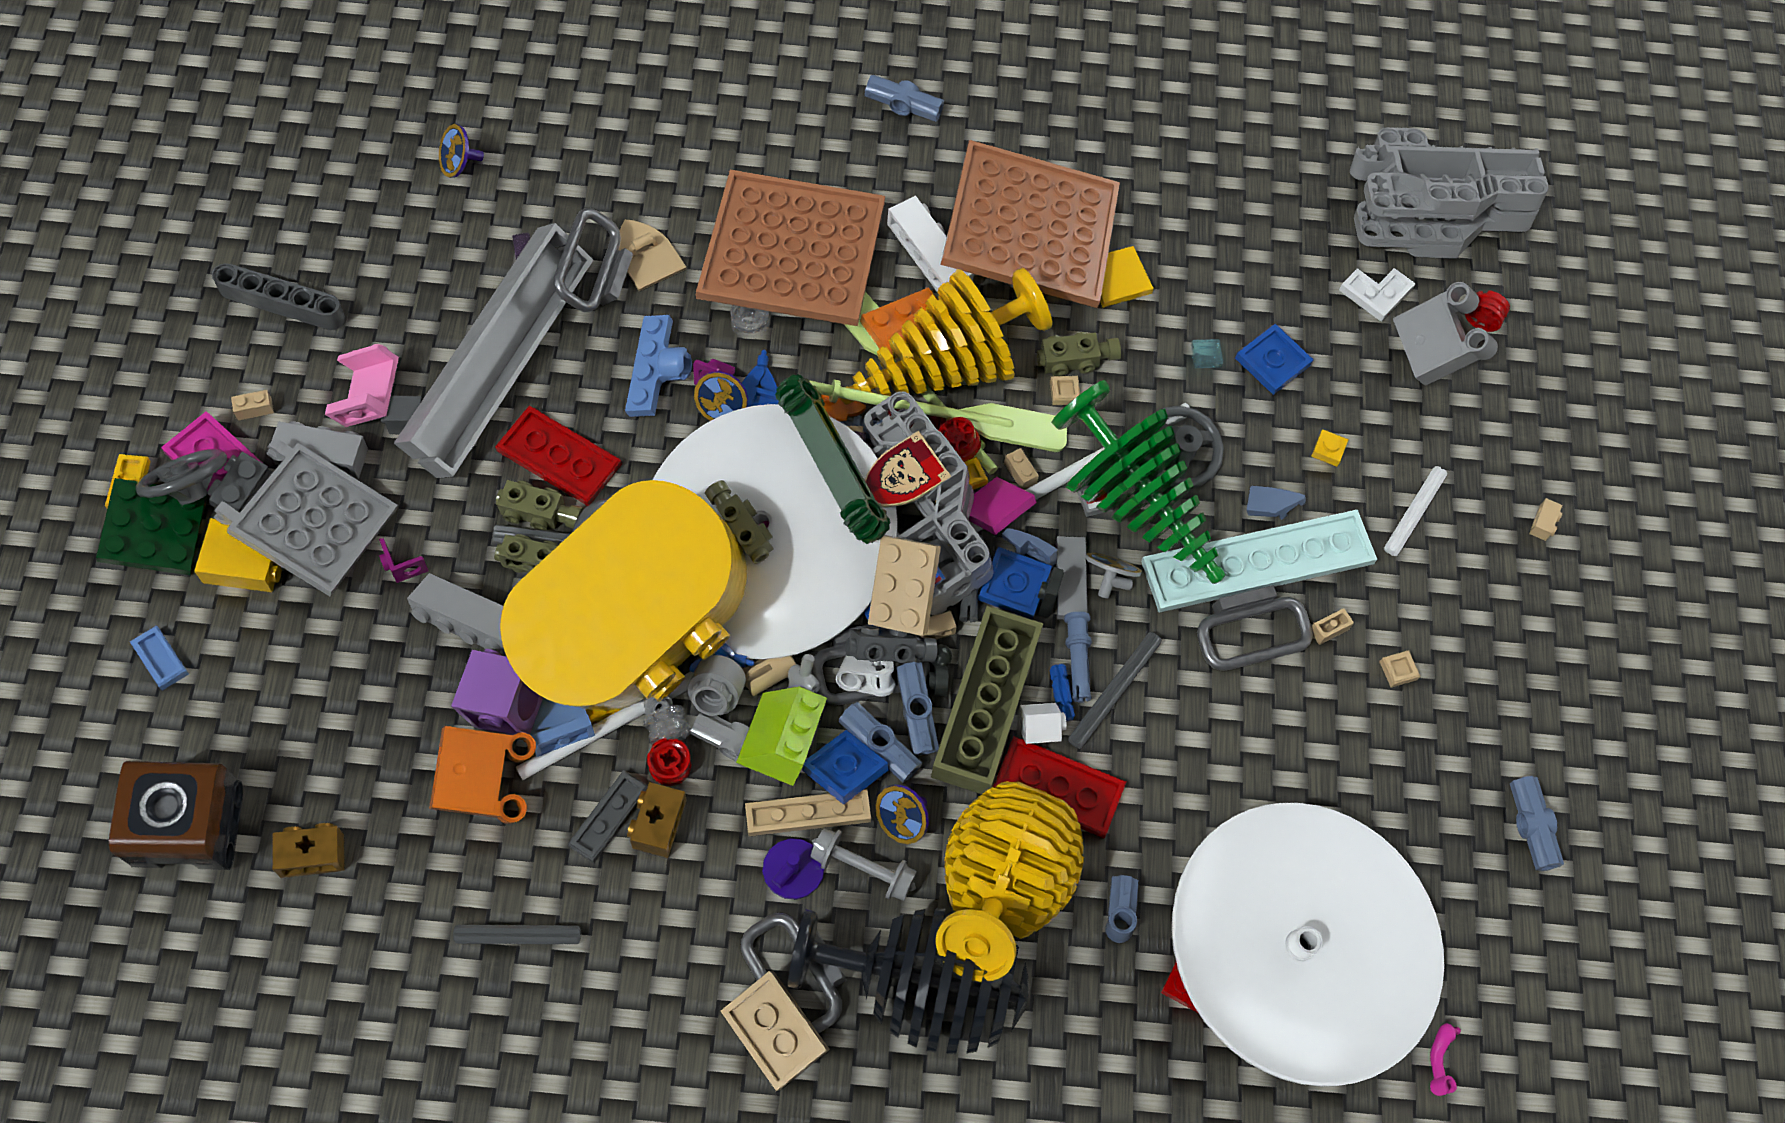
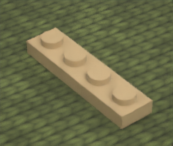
[745,789,871,836]

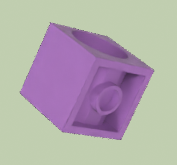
[451,649,543,735]

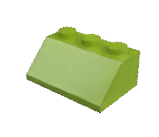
[736,686,827,786]

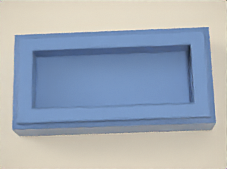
[130,626,189,691]

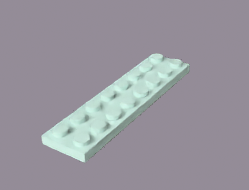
[1141,510,1377,613]

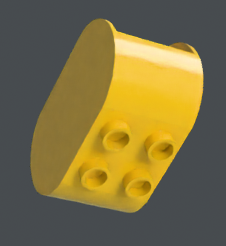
[500,480,747,711]

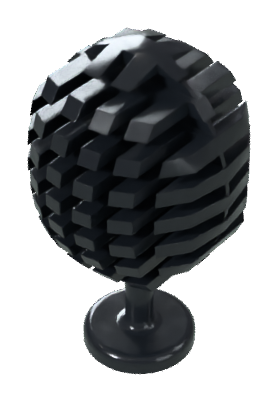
[788,908,1030,1055]

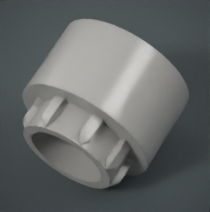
[688,655,746,716]

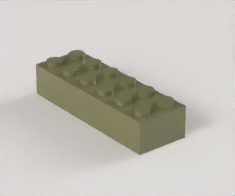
[931,606,1043,794]

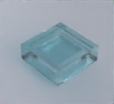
[1191,339,1223,368]

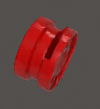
[1465,290,1510,332]
[938,417,981,462]
[647,738,691,786]

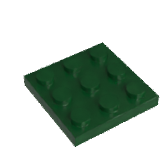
[96,478,207,575]

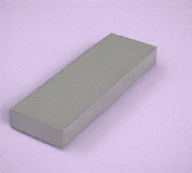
[1056,536,1087,619]

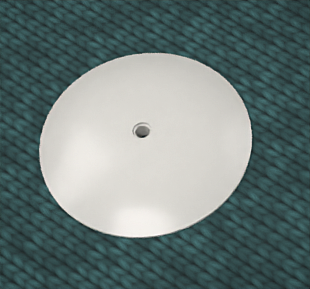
[653,404,897,660]
[1172,803,1444,1086]

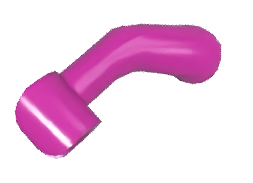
[1430,1023,1461,1096]

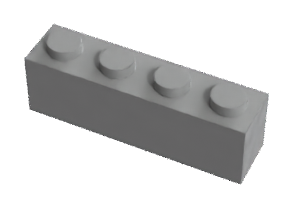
[407,573,507,657]

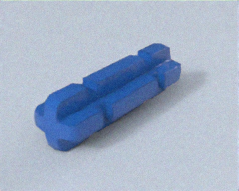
[1050,664,1075,721]

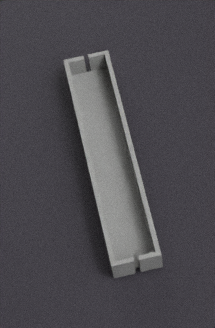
[394,223,593,478]

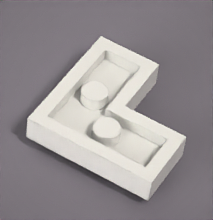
[1339,268,1415,322]

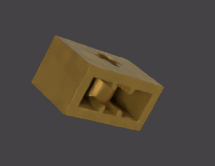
[627,782,687,858]
[273,823,344,878]

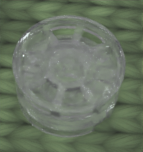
[730,305,769,339]
[643,705,691,745]

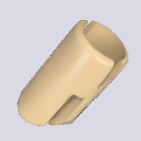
[743,656,796,696]

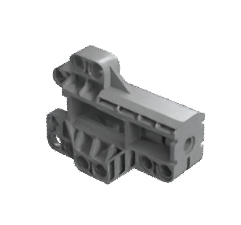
[1350,127,1549,258]
[864,391,993,615]

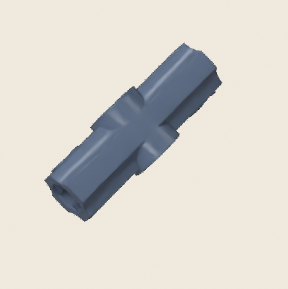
[865,75,944,122]
[896,662,939,756]
[839,702,922,783]
[1510,776,1564,871]

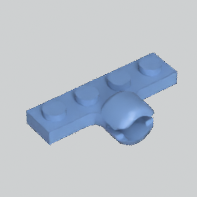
[625,315,692,417]

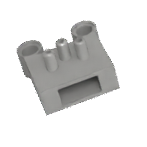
[1393,282,1498,386]

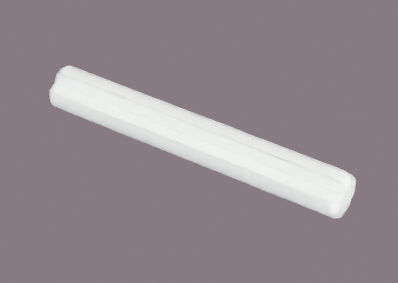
[1384,466,1447,556]

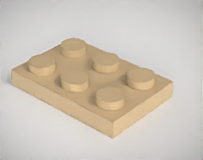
[868,535,941,636]
[721,970,830,1091]

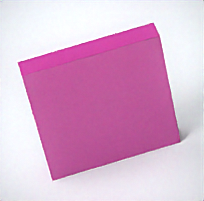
[968,477,1037,535]

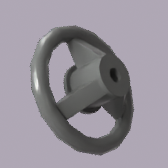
[1150,405,1224,488]
[136,449,227,505]

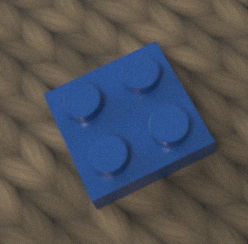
[1235,324,1314,395]
[978,547,1052,620]
[802,730,888,805]

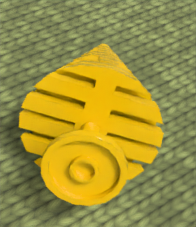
[840,268,1053,405]

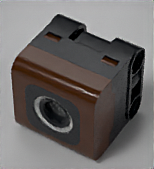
[109,761,243,870]

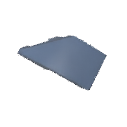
[1247,486,1306,520]
[1002,528,1057,568]

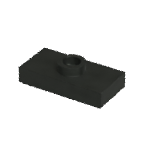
[1037,567,1064,618]

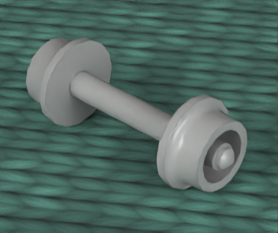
[810,828,917,901]

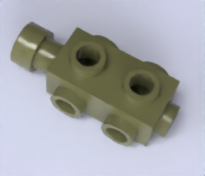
[1037,332,1121,376]
[496,480,584,530]
[705,480,774,564]
[494,534,558,573]

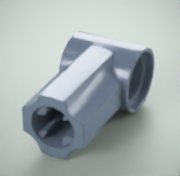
[1105,875,1139,943]

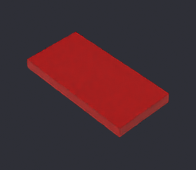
[495,405,622,506]
[993,736,1126,838]

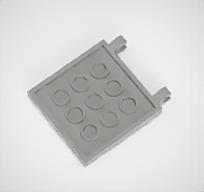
[214,438,398,596]

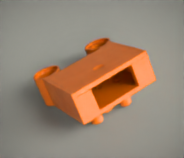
[429,726,536,824]

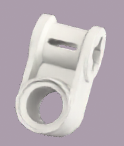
[835,655,895,696]

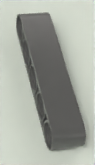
[212,263,346,330]

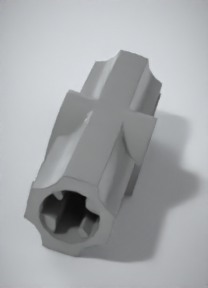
[691,713,749,761]

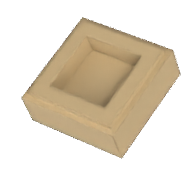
[1050,376,1080,405]
[1379,650,1420,688]

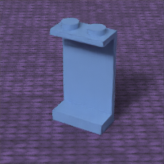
[530,697,595,757]

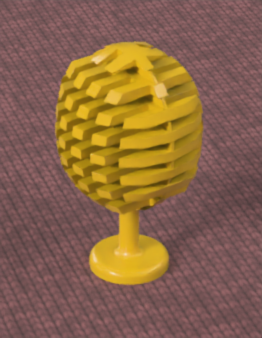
[936,781,1084,982]

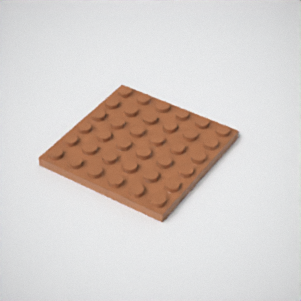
[940,140,1120,308]
[696,170,886,326]

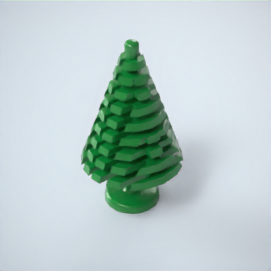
[1051,380,1226,584]

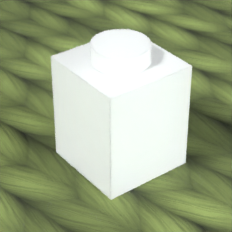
[1020,703,1066,744]

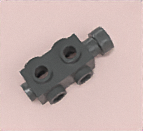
[846,625,937,663]

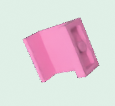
[325,344,399,427]

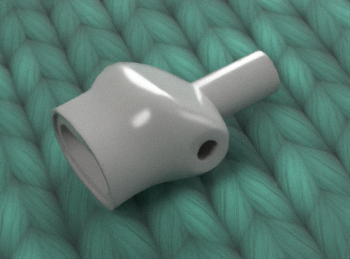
[788,654,821,693]

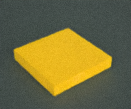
[1100,246,1154,307]

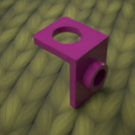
[693,359,735,385]
[379,538,429,583]

